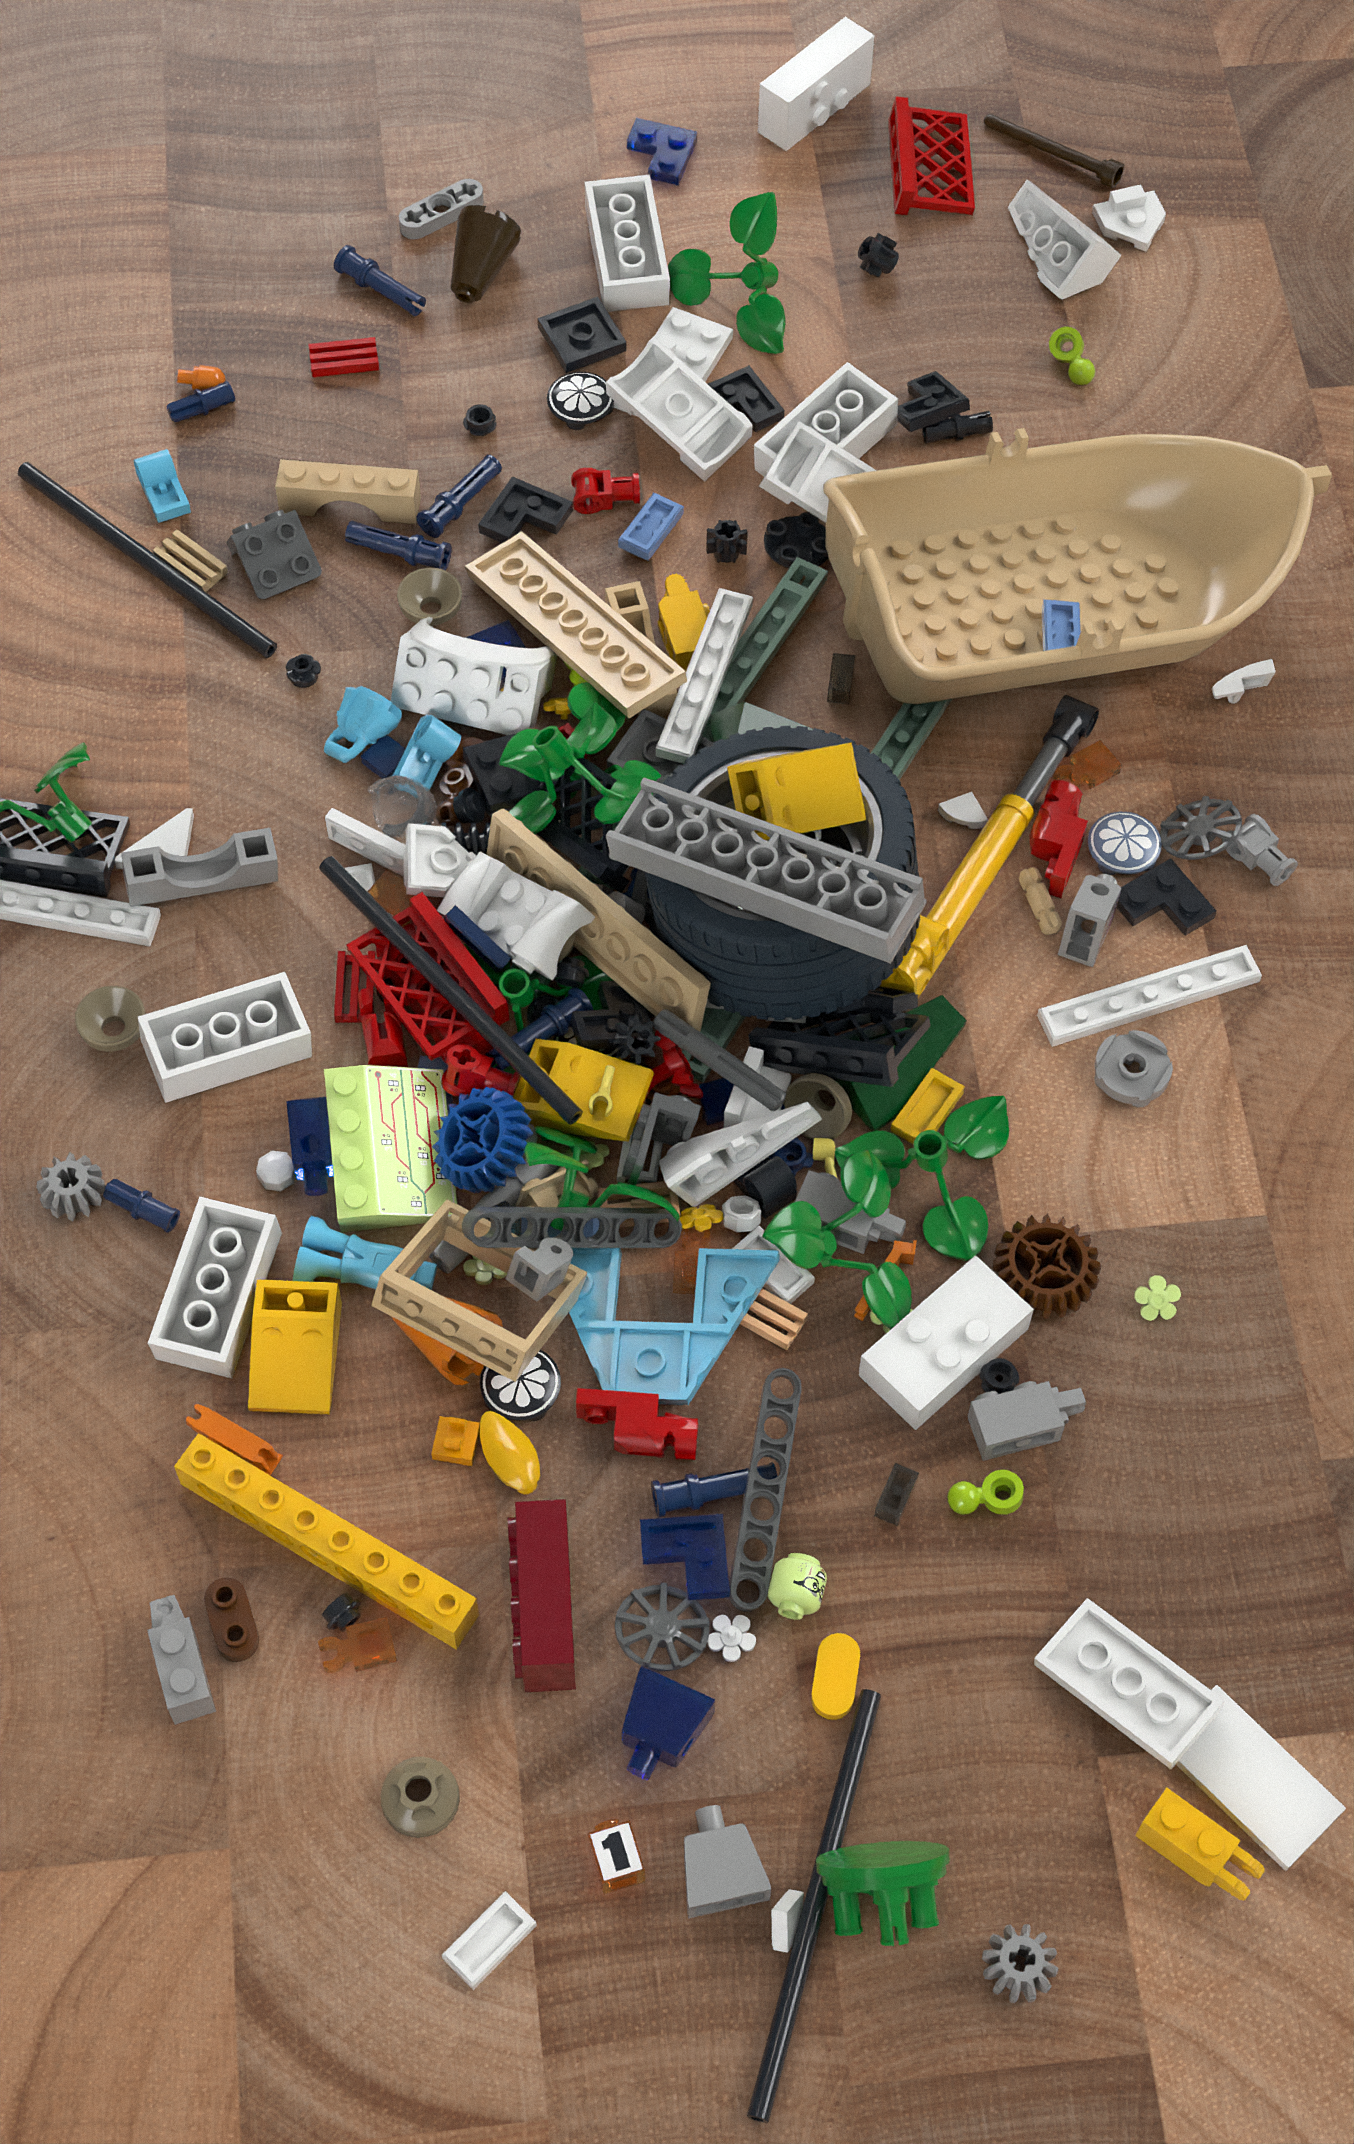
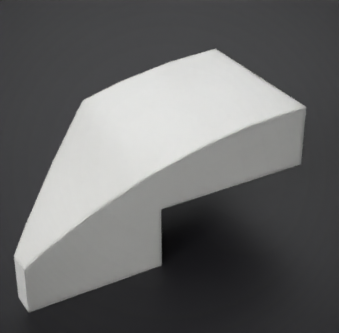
[1212,659,1276,704]

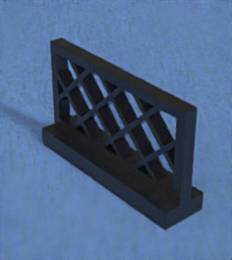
[537,757,630,893]
[0,798,130,897]
[748,1008,930,1087]

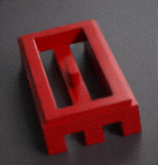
[308,337,379,377]
[334,951,376,1023]

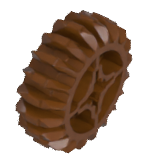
[992,1213,1101,1320]

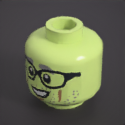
[768,1553,827,1620]

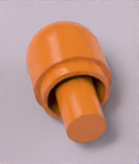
[177,365,226,391]

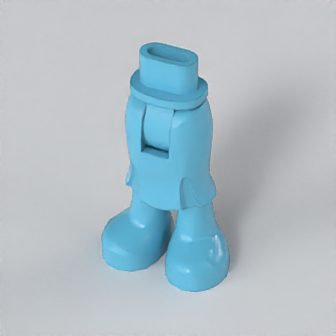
[293,1216,437,1290]

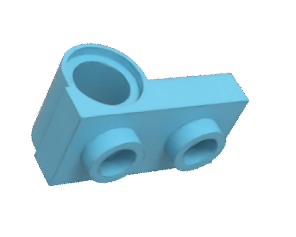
[134,449,191,523]
[392,715,461,797]

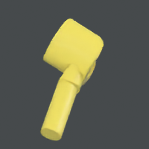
[589,1065,615,1117]
[813,1138,838,1179]

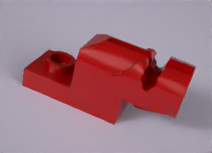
[1029,780,1088,899]
[358,985,408,1068]
[576,1388,698,1460]

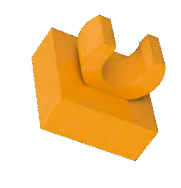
[431,1416,480,1466]

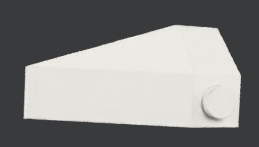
[1008,180,1122,299]
[659,1102,822,1207]

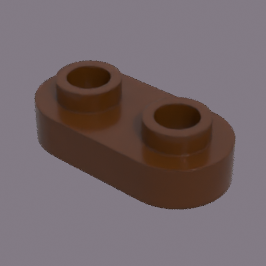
[204,1577,259,1662]

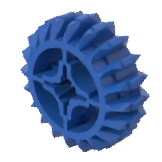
[432,1087,534,1193]

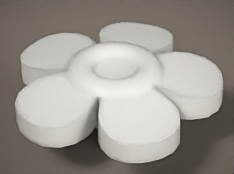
[707,1615,756,1662]

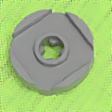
[1094,1030,1173,1107]

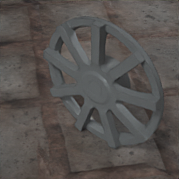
[1160,796,1242,860]
[615,1583,710,1671]

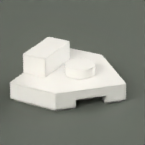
[1092,185,1166,252]
[403,823,476,897]

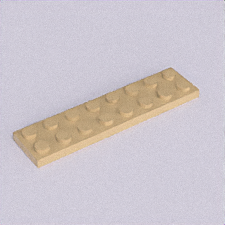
[465,532,687,718]
[487,808,711,1032]

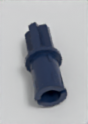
[167,381,235,423]
[103,1179,181,1233]

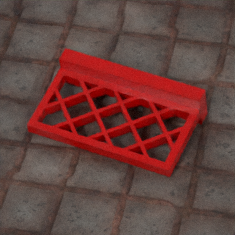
[888,96,975,215]
[346,892,510,1061]

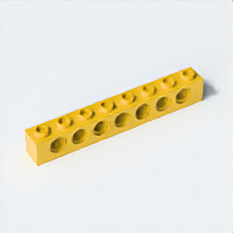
[174,1433,479,1650]

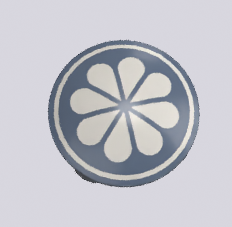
[1088,812,1162,875]

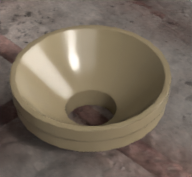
[397,568,462,626]
[75,986,146,1052]
[784,1073,852,1140]
[381,1757,460,1838]

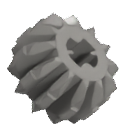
[36,1152,106,1222]
[982,1924,1058,2003]

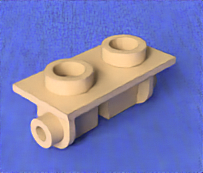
[515,1160,598,1207]

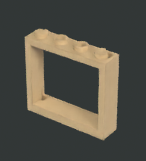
[371,1199,588,1382]

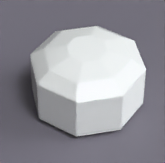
[256,1151,296,1191]
[722,1195,761,1232]

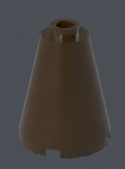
[450,205,521,303]

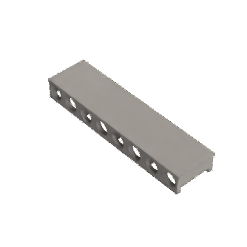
[606,777,927,964]

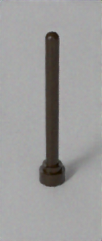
[984,114,1124,188]

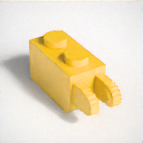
[657,573,710,672]
[1135,1787,1265,1901]

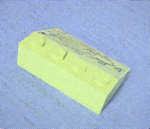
[324,1065,457,1232]

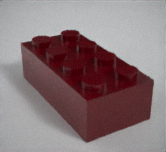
[507,1499,576,1693]

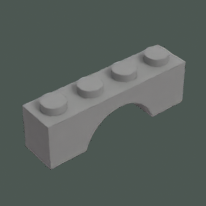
[121,828,278,907]

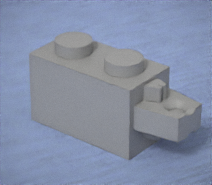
[795,1170,906,1254]
[968,1381,1086,1461]
[147,1595,216,1725]

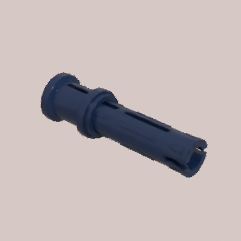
[334,245,426,316]
[416,454,502,538]
[345,520,452,571]
[485,987,593,1071]
[651,1462,778,1518]

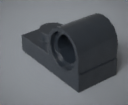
[734,1156,797,1219]

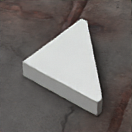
[115,808,194,869]

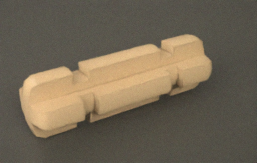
[1019,867,1062,935]

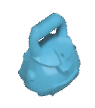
[324,686,402,763]

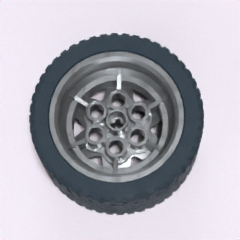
[644,726,920,1020]

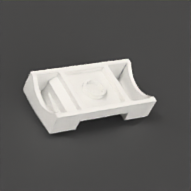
[606,337,752,482]
[759,421,877,522]
[437,852,595,980]

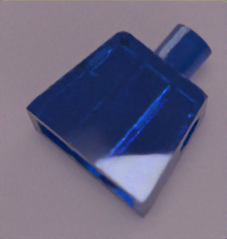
[286,1097,334,1196]
[622,1666,715,1780]

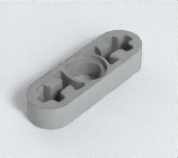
[399,179,484,239]

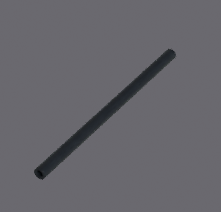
[18,462,277,658]
[319,856,583,1125]
[747,1689,881,2123]

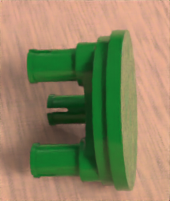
[816,1841,950,1946]

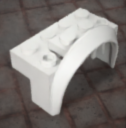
[391,617,557,735]

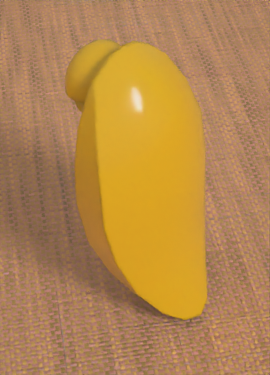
[480,1411,540,1495]

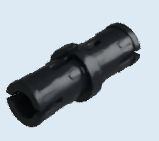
[922,411,993,444]

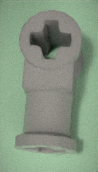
[1222,814,1298,886]

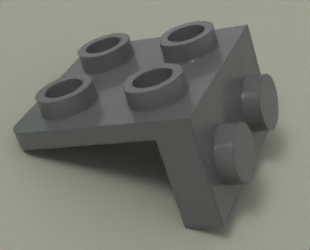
[226,510,322,600]
[621,1092,701,1186]

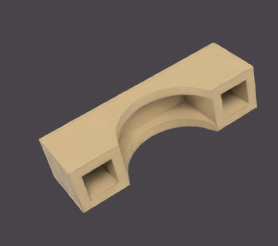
[275,460,421,524]
[605,581,677,719]

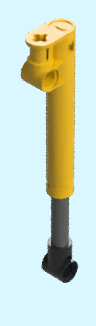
[880,695,1099,998]

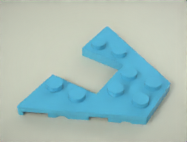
[569,1248,780,1405]

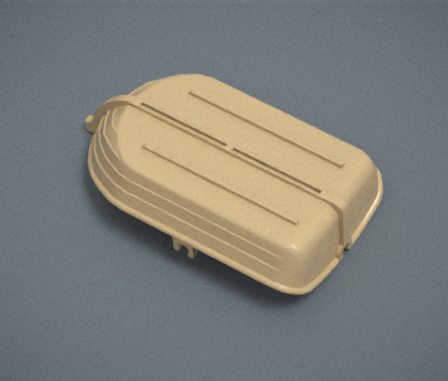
[823,428,1332,704]

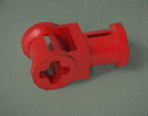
[571,467,640,514]
[441,1044,521,1097]

